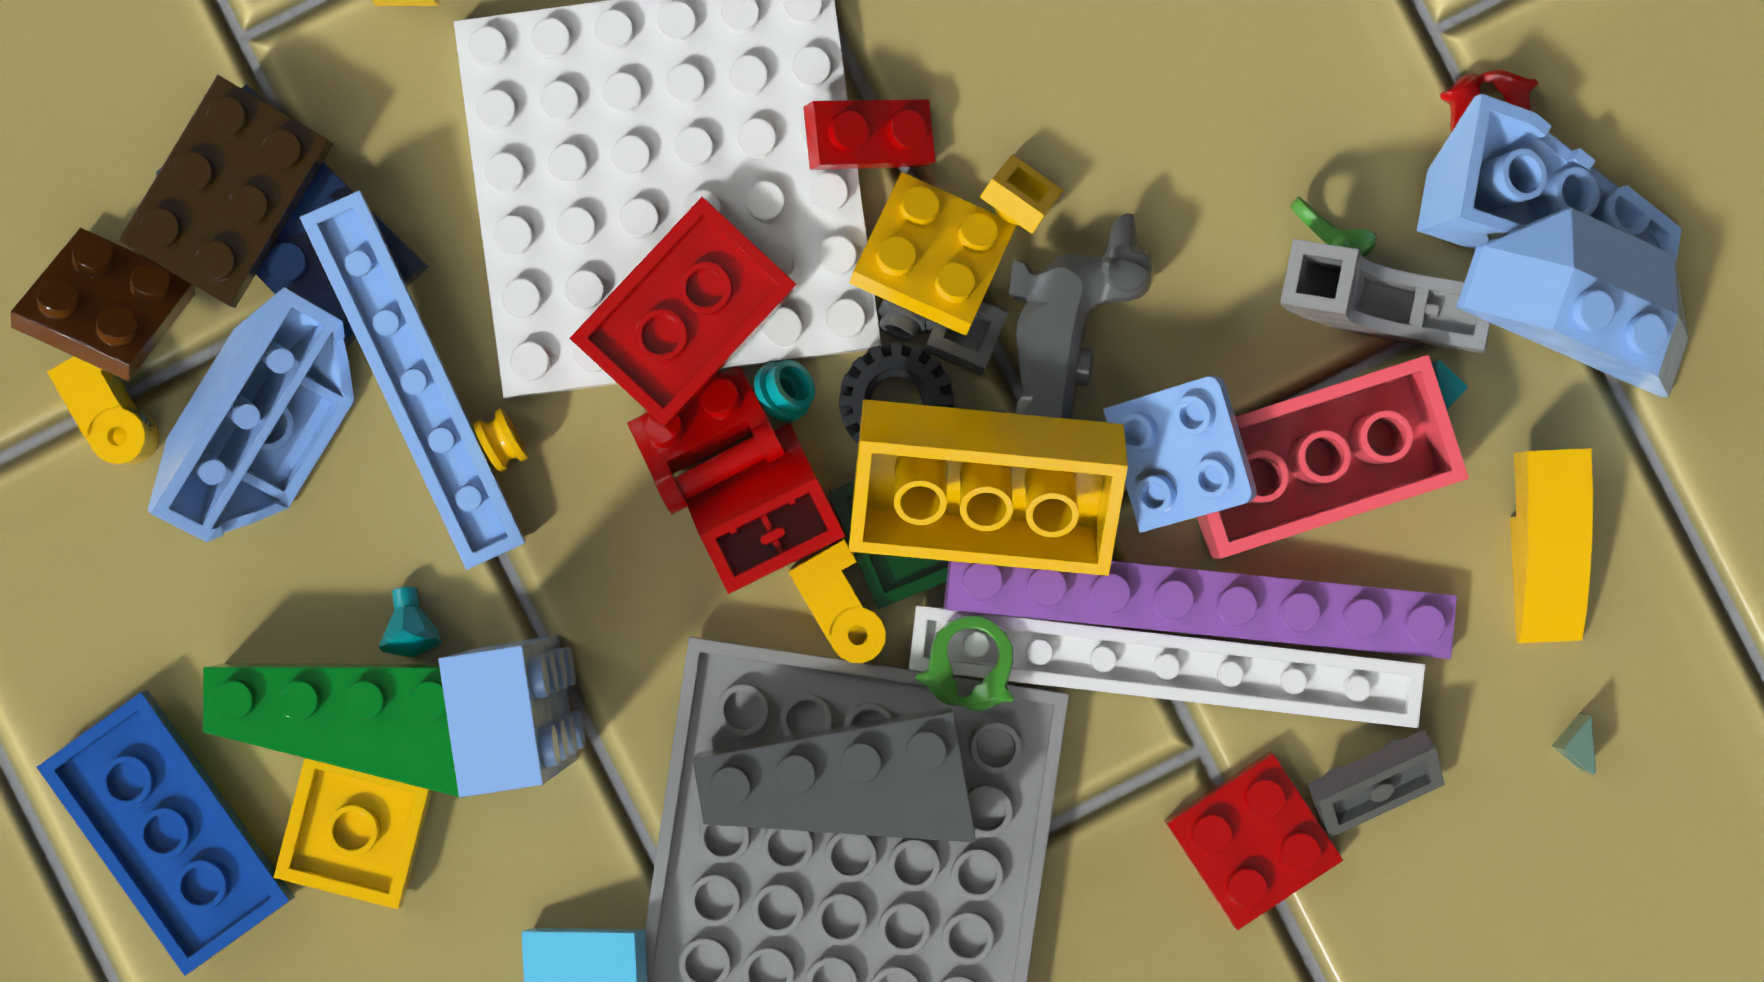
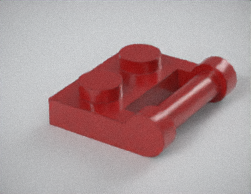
[627,366,786,515]

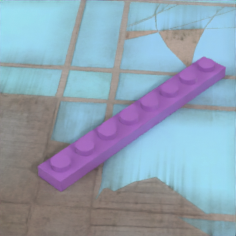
[944,561,1457,659]

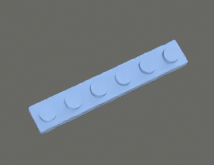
[300,190,526,570]

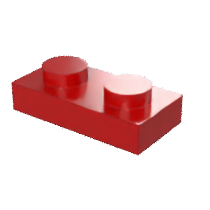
[803,99,936,170]

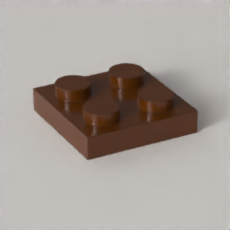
[11,227,195,381]

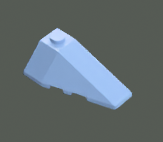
[1416,94,1682,262]

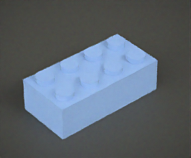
[438,635,585,798]

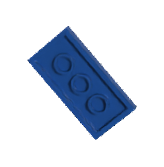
[37,691,295,976]

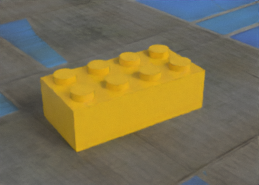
[849,399,1128,576]

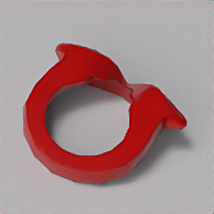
[1440,69,1538,132]

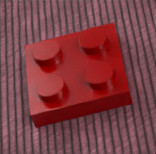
[1164,752,1344,931]

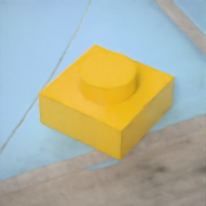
[980,154,1064,234]

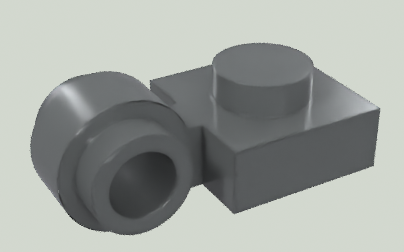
[878,299,1008,376]

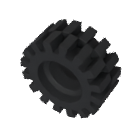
[839,343,954,443]

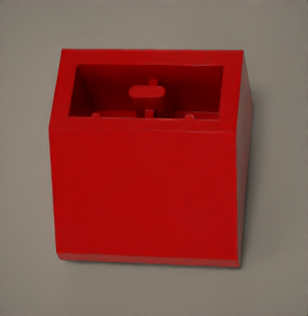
[687,423,846,594]

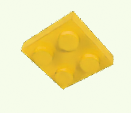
[849,172,1016,336]
[273,758,432,909]

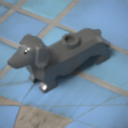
[992,213,1154,419]

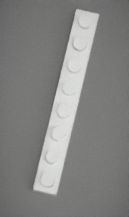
[909,605,1425,728]

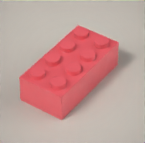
[1197,355,1469,559]

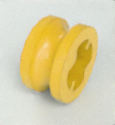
[473,408,529,473]

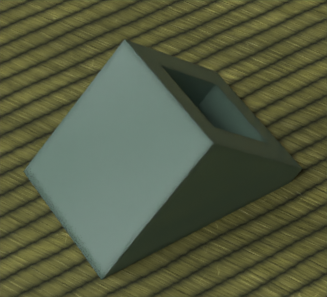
[1552,712,1596,775]

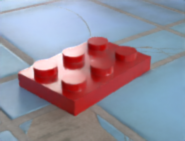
[569,197,798,428]

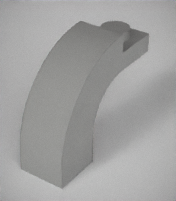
[1280,239,1491,354]

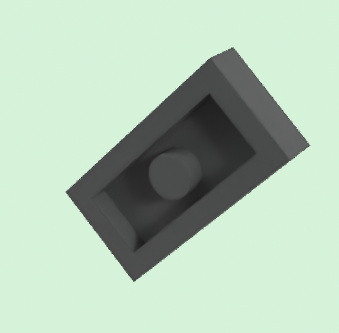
[1308,730,1445,838]

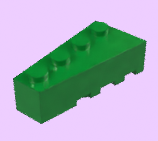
[203,663,464,798]

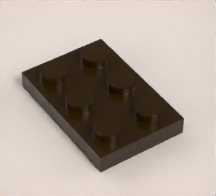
[119,74,334,308]

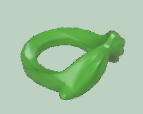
[1290,196,1377,257]
[915,616,1014,711]

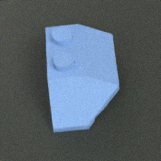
[1456,208,1689,398]
[148,287,354,542]

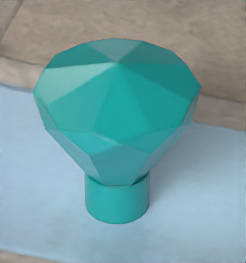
[379,587,442,657]

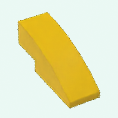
[1510,448,1593,643]

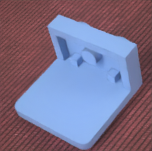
[1103,375,1256,533]

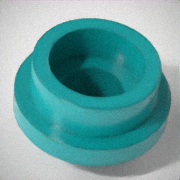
[754,360,815,422]

